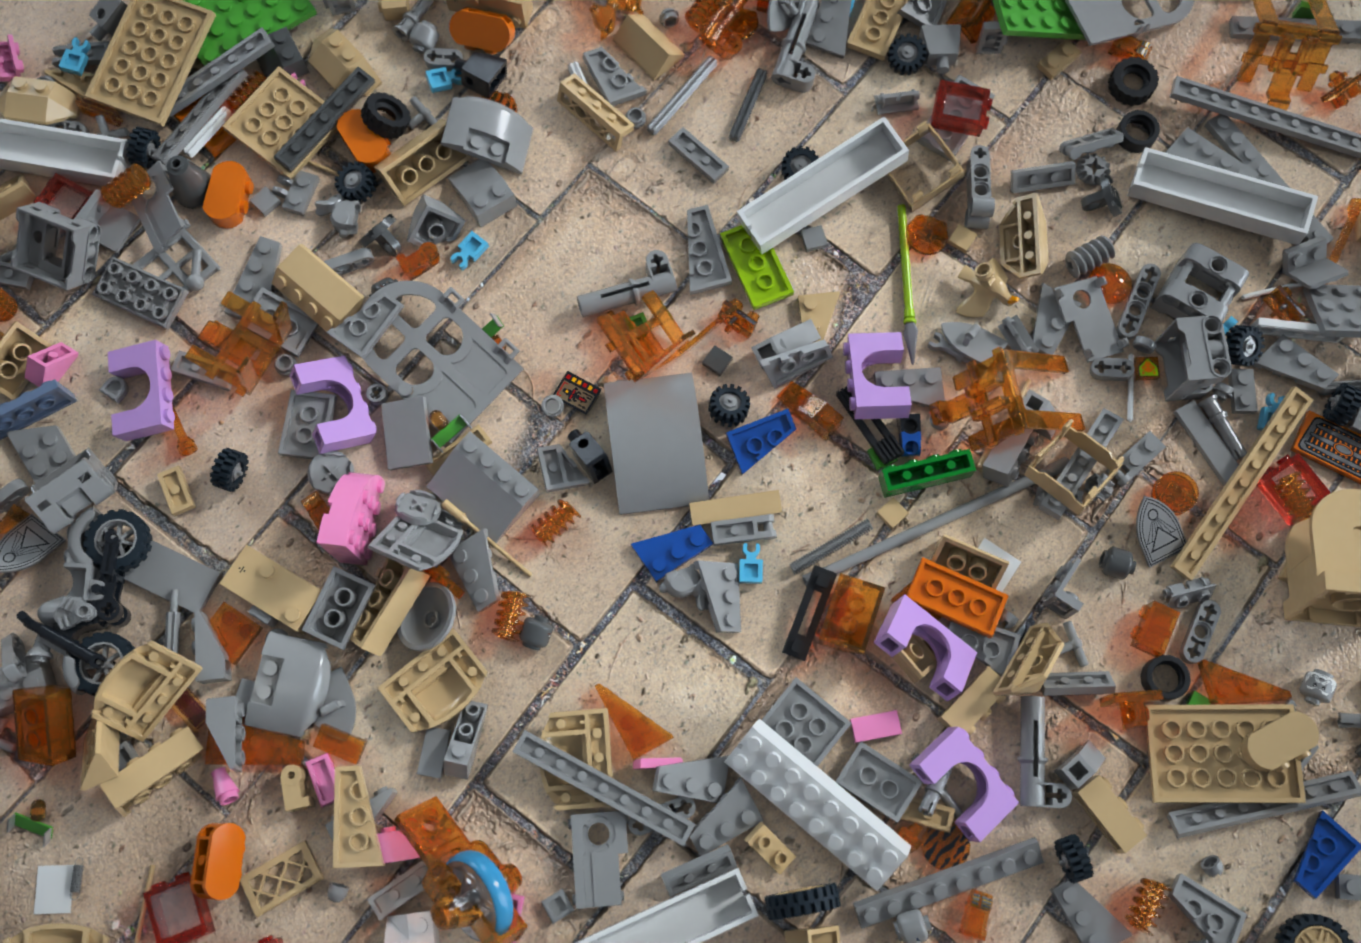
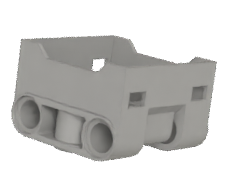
[10,202,101,290]
[1151,243,1249,331]
[1154,315,1232,402]
[24,447,118,534]

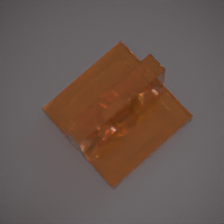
[944,0,996,44]
[1099,690,1163,730]

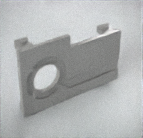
[127,160,191,254]
[1053,276,1129,363]
[568,811,629,909]

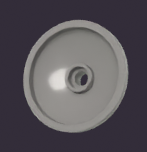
[397,582,456,651]

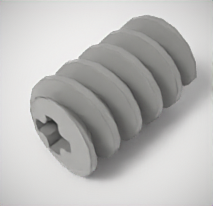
[1065,236,1115,278]

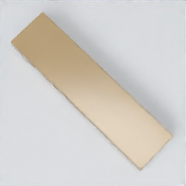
[689,490,782,526]

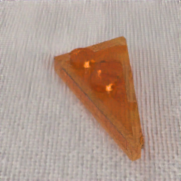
[1197,660,1292,705]
[595,683,674,760]

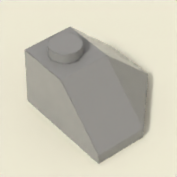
[407,194,466,249]

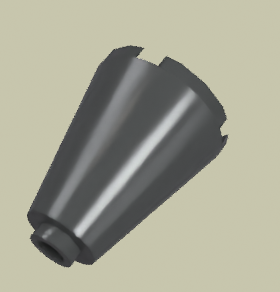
[166,155,211,209]

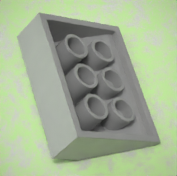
[426,431,540,543]

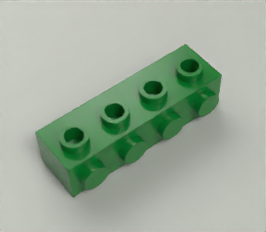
[878,449,976,498]

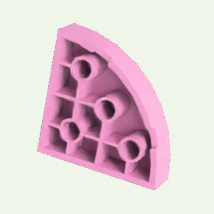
[317,472,385,566]

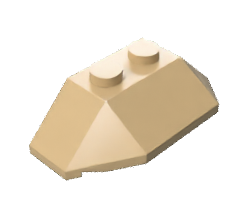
[308,28,382,96]
[0,76,84,125]
[999,193,1049,279]
[993,622,1065,696]

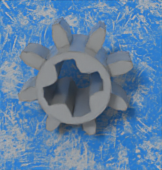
[1084,473,1115,501]

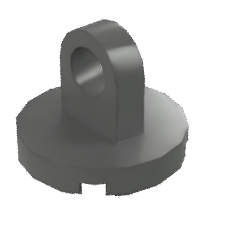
[1081,173,1122,217]
[359,214,402,257]

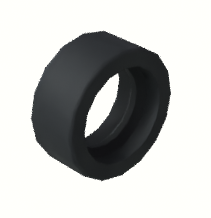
[1116,110,1160,153]
[1140,655,1191,701]

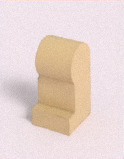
[281,764,315,813]

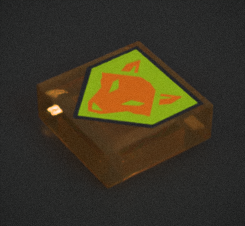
[1134,357,1160,380]

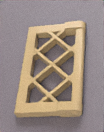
[240,840,324,918]

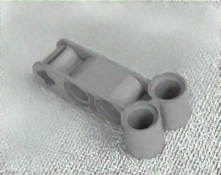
[965,145,995,229]

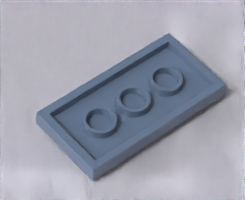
[0,379,77,440]

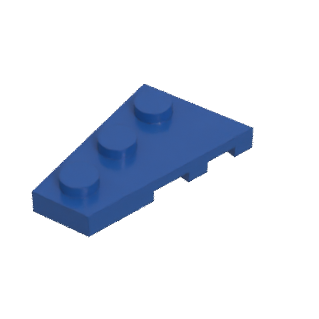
[725,409,796,475]
[631,525,713,583]
[1293,810,1361,899]

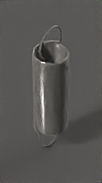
[70,857,84,900]

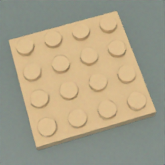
[222,66,337,180]

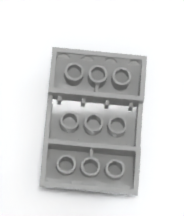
[604,373,709,515]

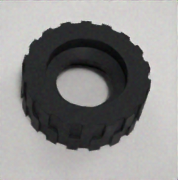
[1108,57,1159,106]
[361,92,411,139]

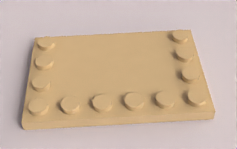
[85,0,216,127]
[1144,704,1306,803]

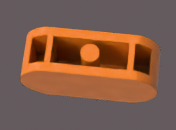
[449,7,515,54]
[337,109,391,173]
[202,161,254,229]
[190,823,246,900]

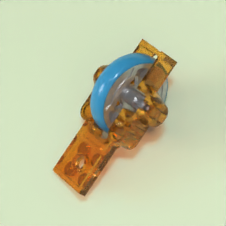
[394,796,528,943]

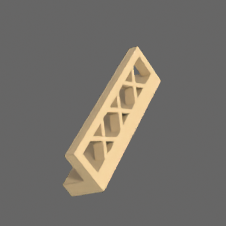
[557,73,635,151]

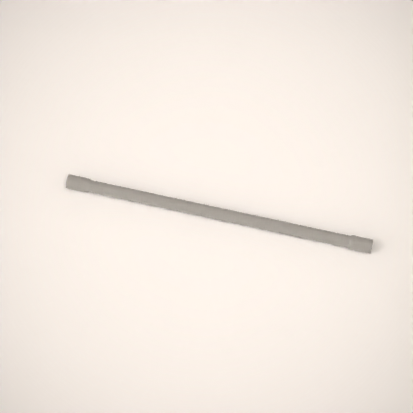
[802,457,1069,586]

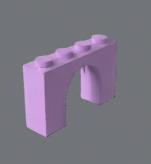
[843,332,912,419]
[108,340,175,441]
[289,355,376,454]
[874,595,977,701]
[909,726,1019,842]

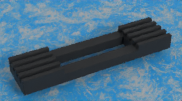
[836,386,904,465]
[782,565,837,661]

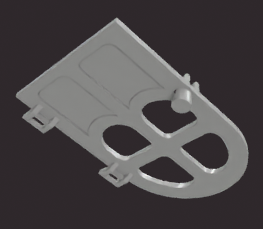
[1065,0,1194,46]
[362,281,524,443]

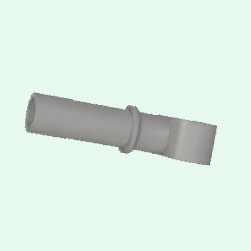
[771,0,820,93]
[577,250,677,317]
[1017,696,1072,808]

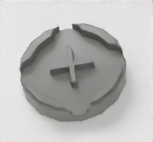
[307,451,354,496]
[395,490,441,525]

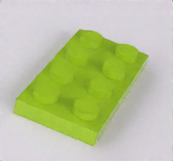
[720,225,794,310]

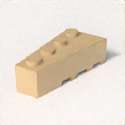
[350,556,430,657]
[99,726,207,818]

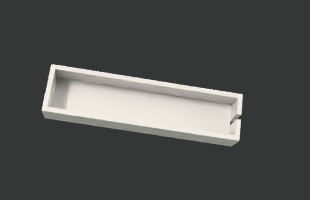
[737,116,909,254]
[0,118,132,190]
[1127,147,1318,245]
[724,719,912,891]
[575,868,759,943]

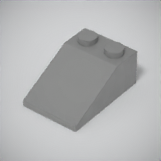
[447,159,517,227]

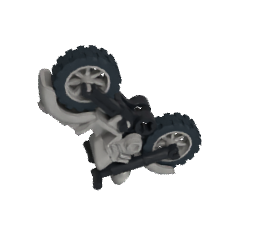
[17,507,153,696]

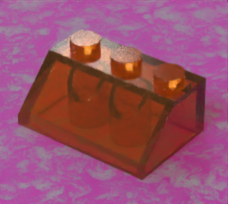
[819,573,886,655]
[12,685,76,766]

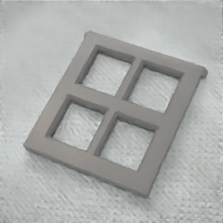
[133,228,221,295]

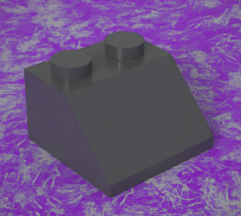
[256,27,309,79]

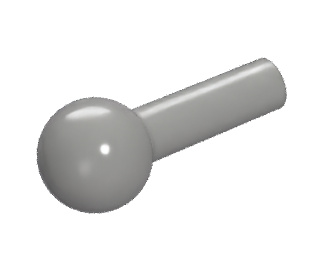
[186,249,204,291]

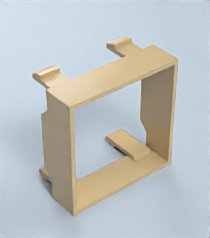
[886,120,965,212]
[1024,419,1124,516]

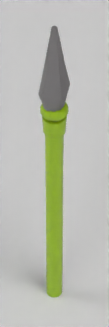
[897,204,918,365]

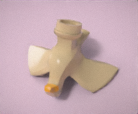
[956,258,1019,318]

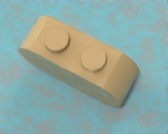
[1241,711,1319,773]

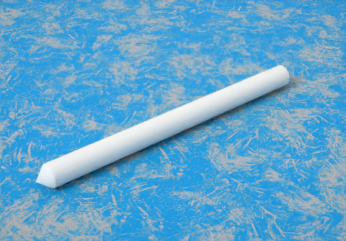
[1241,282,1303,300]
[1127,353,1134,422]

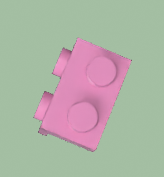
[0,35,24,82]

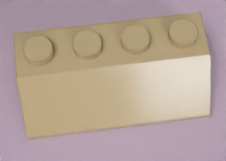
[374,119,472,206]
[271,244,365,332]

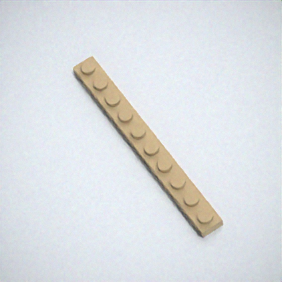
[1170,386,1313,581]

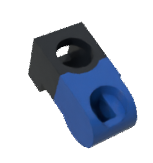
[896,414,921,457]

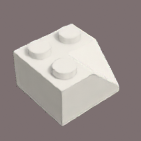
[384,910,440,943]

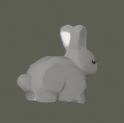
[315,194,361,238]
[659,563,709,611]

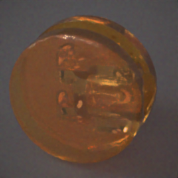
[1151,471,1199,516]

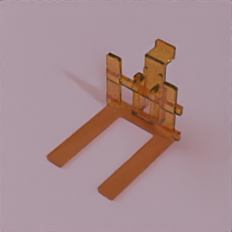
[1236,0,1342,111]
[596,290,738,383]
[185,291,293,397]
[929,347,1085,451]

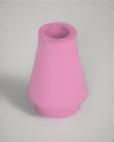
[211,767,239,806]

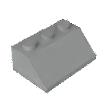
[0,658,60,717]

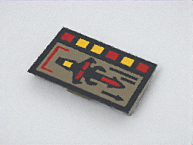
[553,371,602,415]

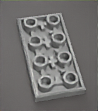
[92,256,189,330]

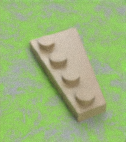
[333,766,385,868]

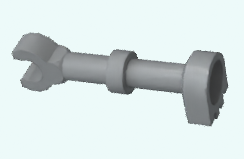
[928,332,989,381]

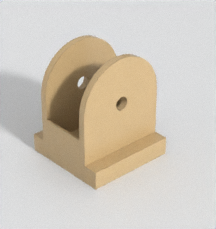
[1283,489,1361,627]

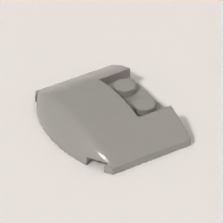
[440,96,533,174]
[368,509,463,571]
[245,632,331,737]

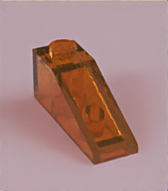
[777,381,844,441]

